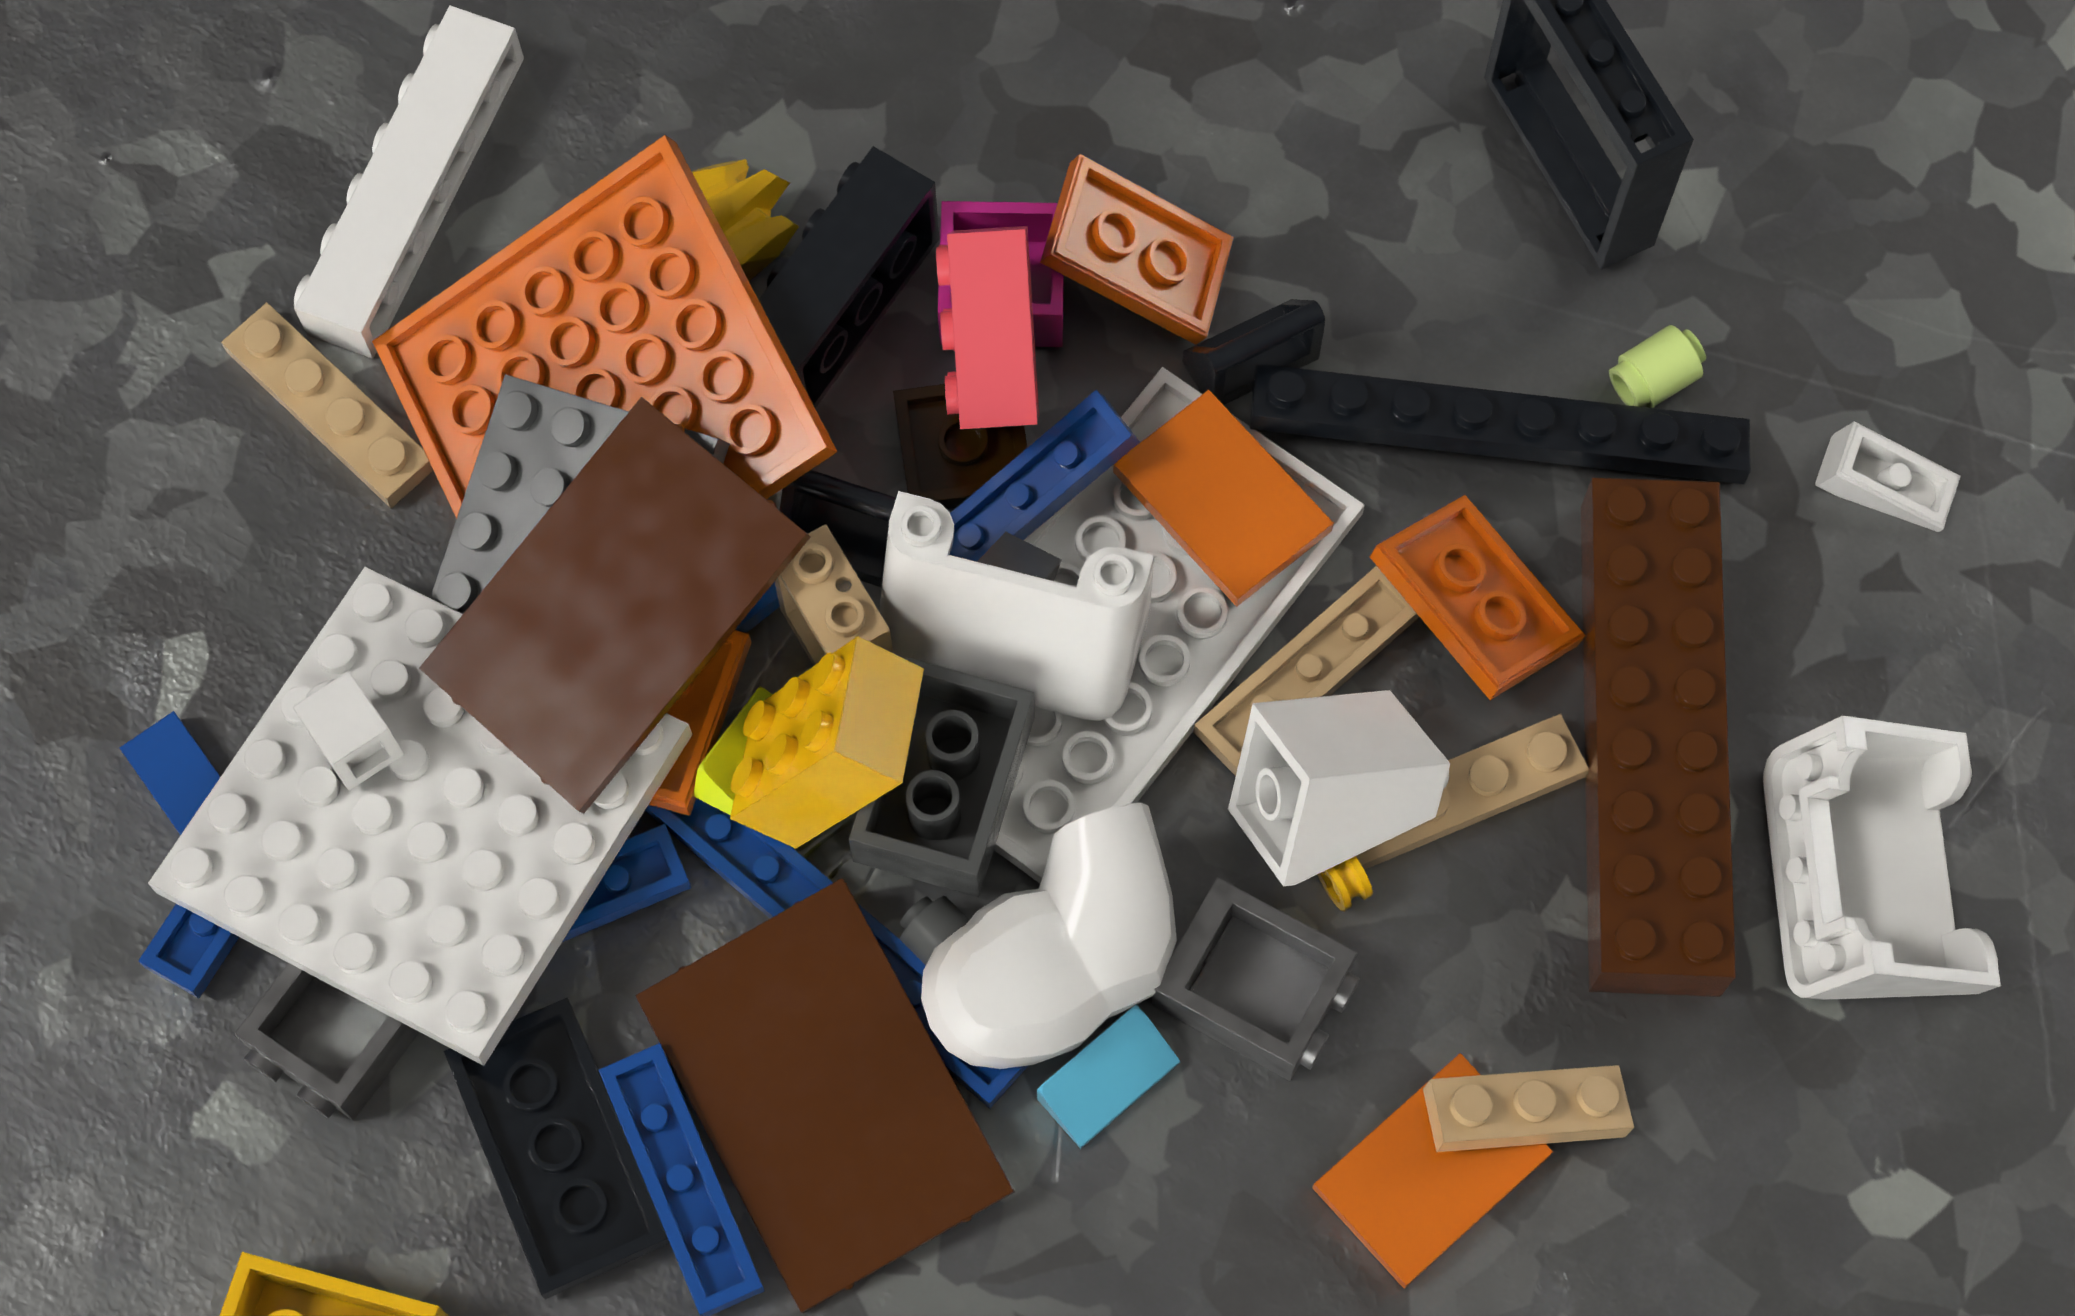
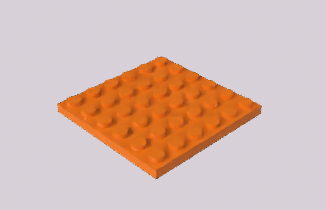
[372,135,838,519]

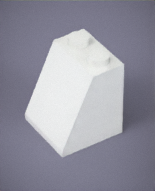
[1228,690,1450,887]

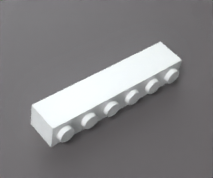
[294,5,524,359]

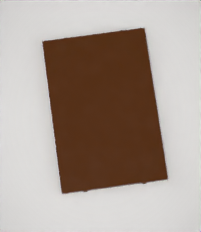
[419,397,811,814]
[635,878,1015,1313]

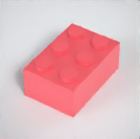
[936,226,1039,429]

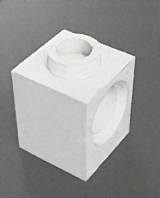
[292,671,404,791]

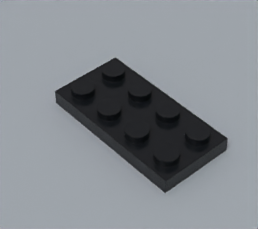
[444,997,670,1299]

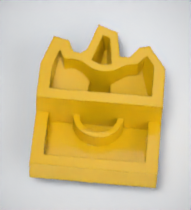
[692,159,800,281]

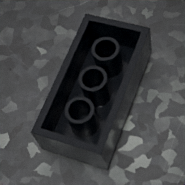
[759,146,939,409]

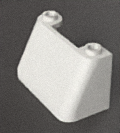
[879,491,1154,721]
[1763,716,2001,1000]

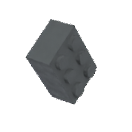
[849,657,1035,897]

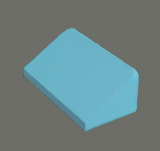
[1037,1004,1180,1149]

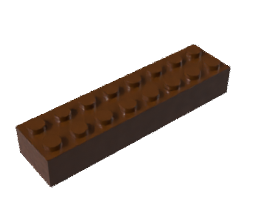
[1581,478,1736,997]

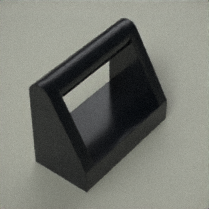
[1182,299,1325,405]
[779,470,896,588]

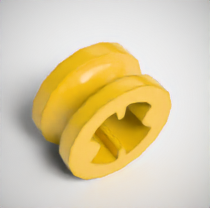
[1317,856,1373,912]

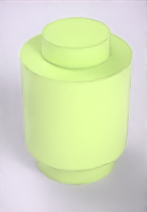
[1609,325,1706,408]

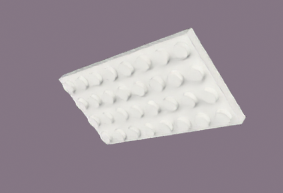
[994,367,1365,883]

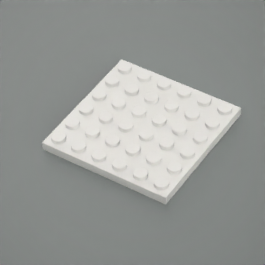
[148,567,693,1066]

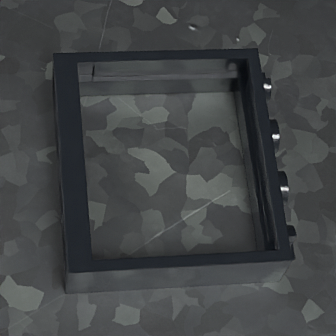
[1484,0,1694,270]

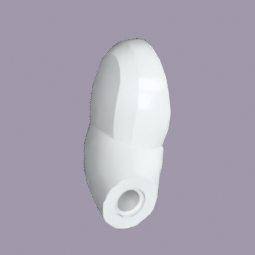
[921,803,1177,1069]

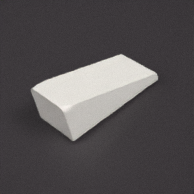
[1815,421,1961,532]

